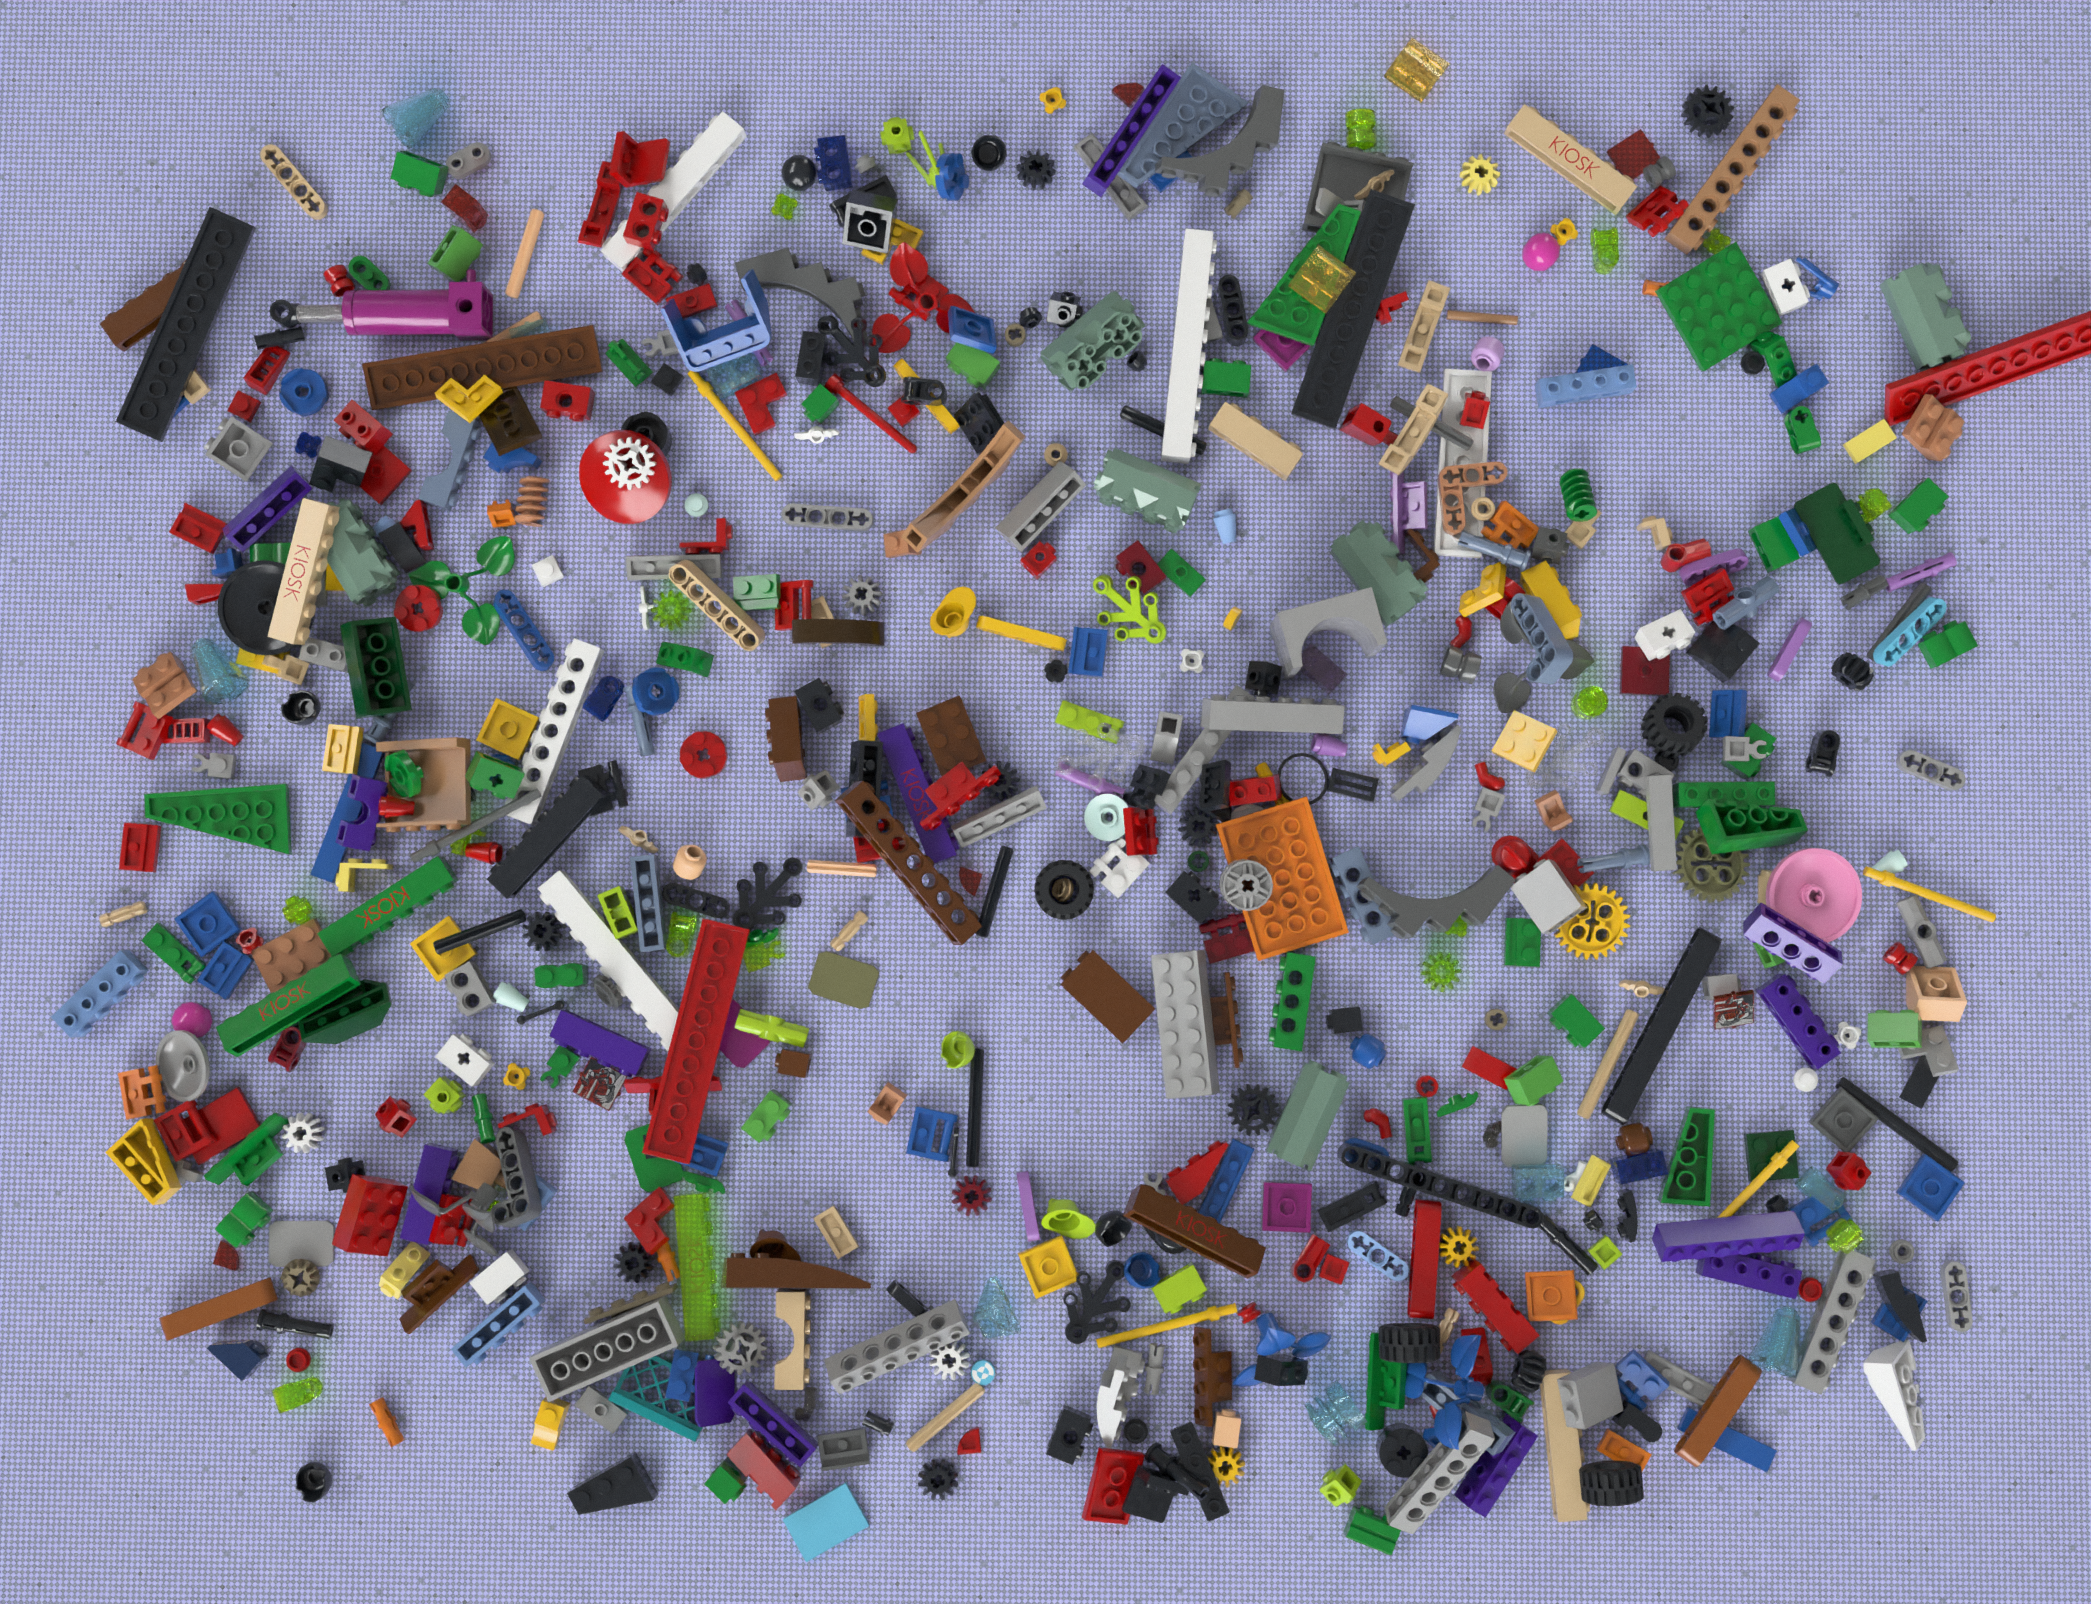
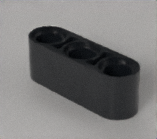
[1217,275,1248,346]

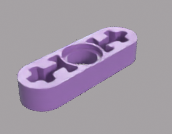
[1679,548,1749,586]
[1767,617,1812,682]
[1016,1171,1040,1242]

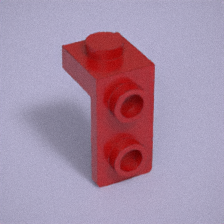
[679,518,733,554]
[498,1102,558,1136]
[1460,1327,1493,1387]

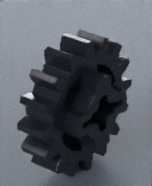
[1681,85,1734,138]
[1227,1084,1279,1136]

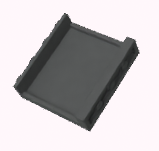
[1302,142,1414,241]

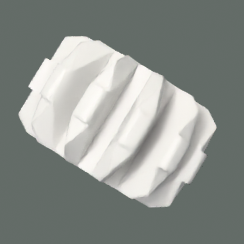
[282,1113,325,1153]
[929,1341,970,1380]

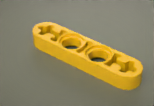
[893,358,960,434]
[976,616,1067,651]

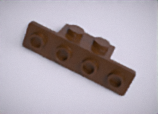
[1210,972,1243,1068]
[399,1254,480,1335]
[1193,1326,1232,1427]

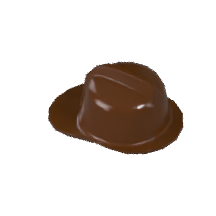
[750,1229,801,1261]

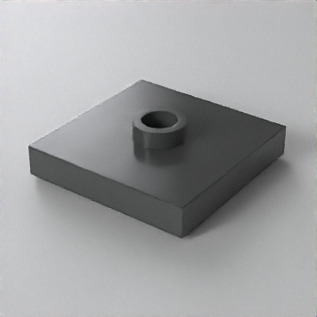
[1808,1086,1879,1152]

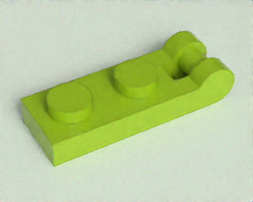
[1055,700,1125,744]

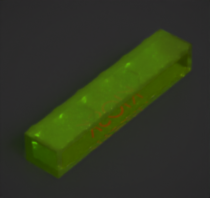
[674,1192,721,1342]

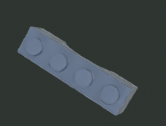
[418,410,481,512]

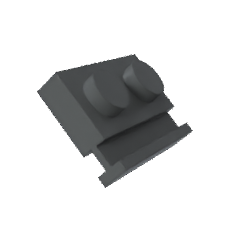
[817,1427,870,1471]

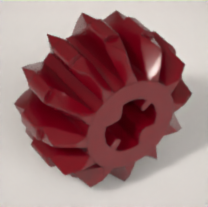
[952,1175,992,1216]

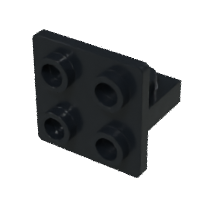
[954,392,1004,454]

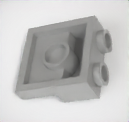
[204,416,273,482]

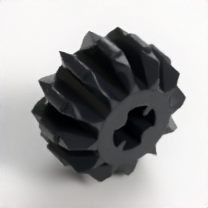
[1016,149,1056,191]
[1831,652,1874,692]
[982,761,1020,801]
[1178,807,1218,847]
[522,912,563,951]
[613,1242,655,1283]
[1511,1349,1547,1393]
[918,1458,958,1500]

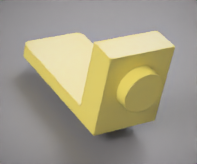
[336,858,393,892]
[379,1241,430,1299]

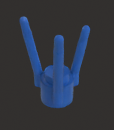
[1782,257,1839,301]

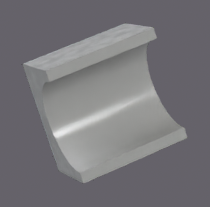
[1269,587,1387,680]

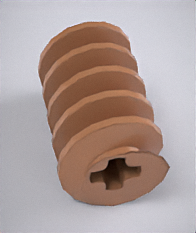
[514,476,550,527]

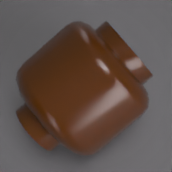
[1615,1122,1653,1156]

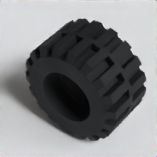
[1641,693,1708,758]
[1034,860,1094,920]
[1378,1323,1440,1363]
[1579,1461,1644,1507]

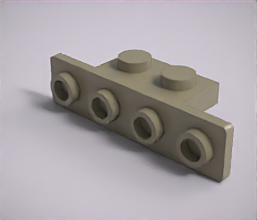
[583,1282,678,1324]

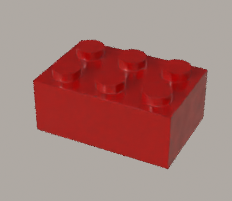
[332,1174,408,1257]

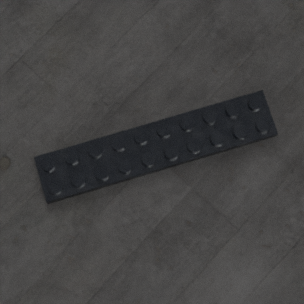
[1291,189,1415,430]
[116,207,256,442]

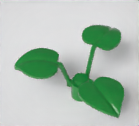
[408,536,515,646]

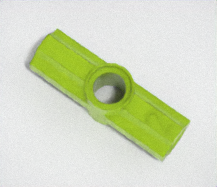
[735,1009,809,1048]

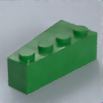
[1695,799,1808,854]
[1657,1106,1715,1207]

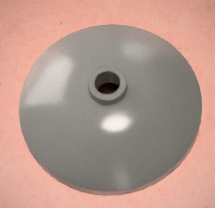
[156,1030,210,1102]

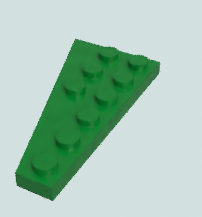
[1247,204,1361,347]
[144,784,292,855]

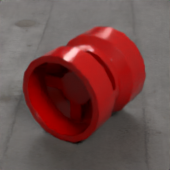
[323,264,355,297]
[1883,942,1918,975]

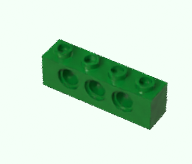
[1672,781,1775,808]
[1268,952,1316,1051]

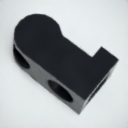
[1611,1400,1662,1442]

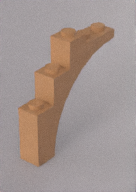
[901,420,1026,553]

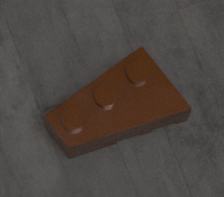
[765,696,808,782]

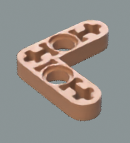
[1438,462,1508,535]

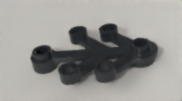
[817,316,886,387]
[733,857,803,930]
[1063,1260,1131,1344]

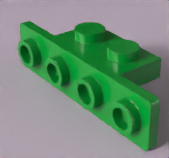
[204,1112,289,1186]
[1365,1332,1407,1431]

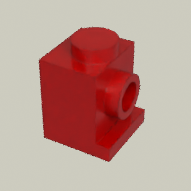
[1020,541,1057,580]

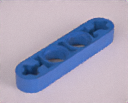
[493,589,554,671]

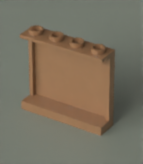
[376,737,471,832]

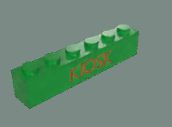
[317,856,459,957]
[216,953,361,1057]

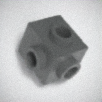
[1531,527,1570,565]

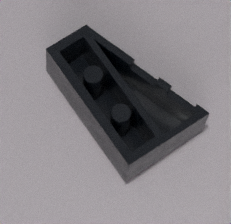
[567,1452,658,1515]

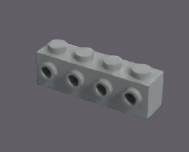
[995,461,1086,552]

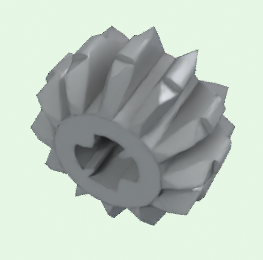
[842,575,882,616]

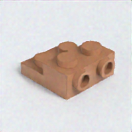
[1902,394,1965,461]
[132,652,197,719]

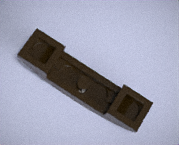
[792,619,884,646]

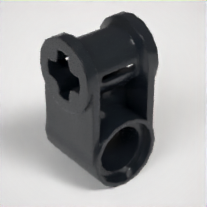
[901,377,948,406]
[1805,730,1840,777]

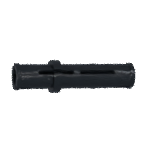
[1539,1214,1598,1276]

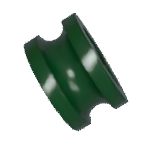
[1187,851,1209,872]

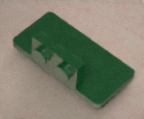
[1794,483,1880,585]

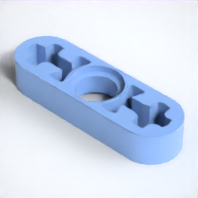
[1346,1230,1409,1281]

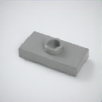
[575,1385,628,1434]

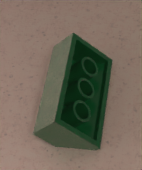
[340,617,412,719]

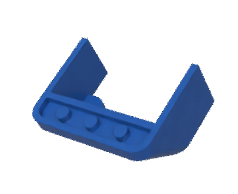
[660,269,772,372]

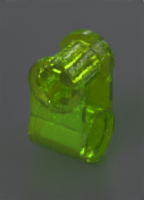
[1590,227,1619,275]
[666,911,697,958]
[271,1377,323,1413]

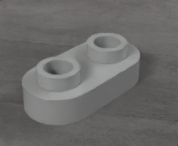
[446,142,491,179]

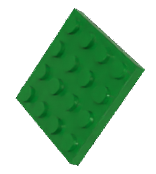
[1655,242,1783,372]

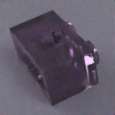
[1300,644,1347,695]

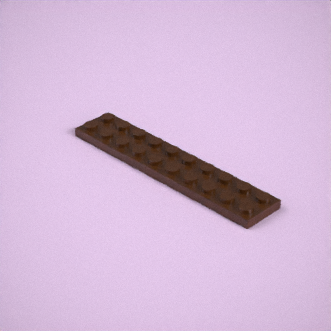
[362,325,603,410]

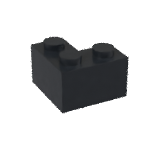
[309,436,372,493]

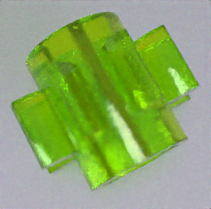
[282,895,313,925]

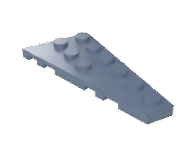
[1117,62,1248,188]

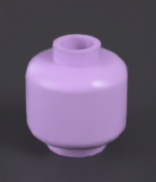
[1471,336,1505,371]

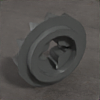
[593,974,623,1009]

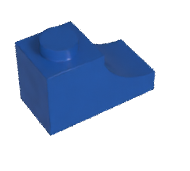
[1769,363,1829,414]
[483,443,542,473]

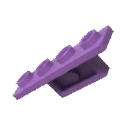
[1390,471,1428,554]

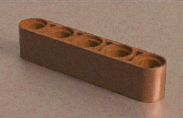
[159,1277,278,1341]
[1674,1355,1762,1467]

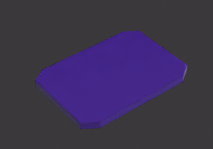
[695,1358,735,1427]

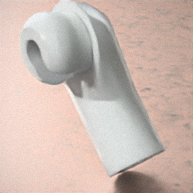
[1561,1161,1587,1192]

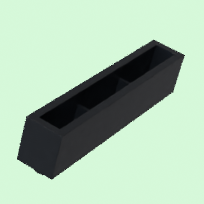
[487,775,609,899]

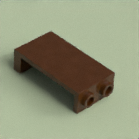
[1060,950,1155,1044]

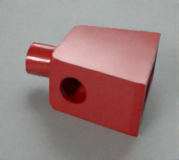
[1339,403,1398,447]

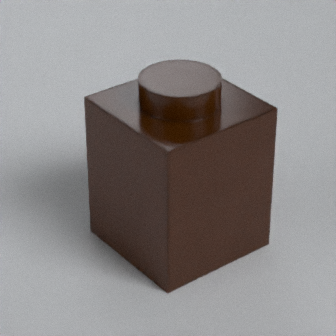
[775,1049,812,1078]

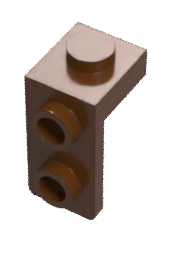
[1405,528,1440,583]

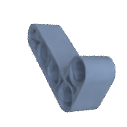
[1511,593,1573,685]

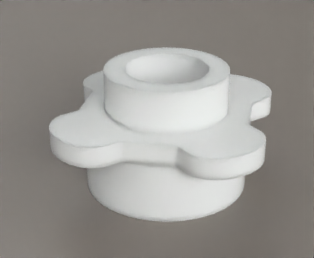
[1180,649,1204,673]
[1834,1022,1861,1049]

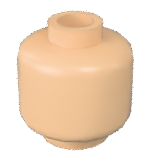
[673,845,707,880]

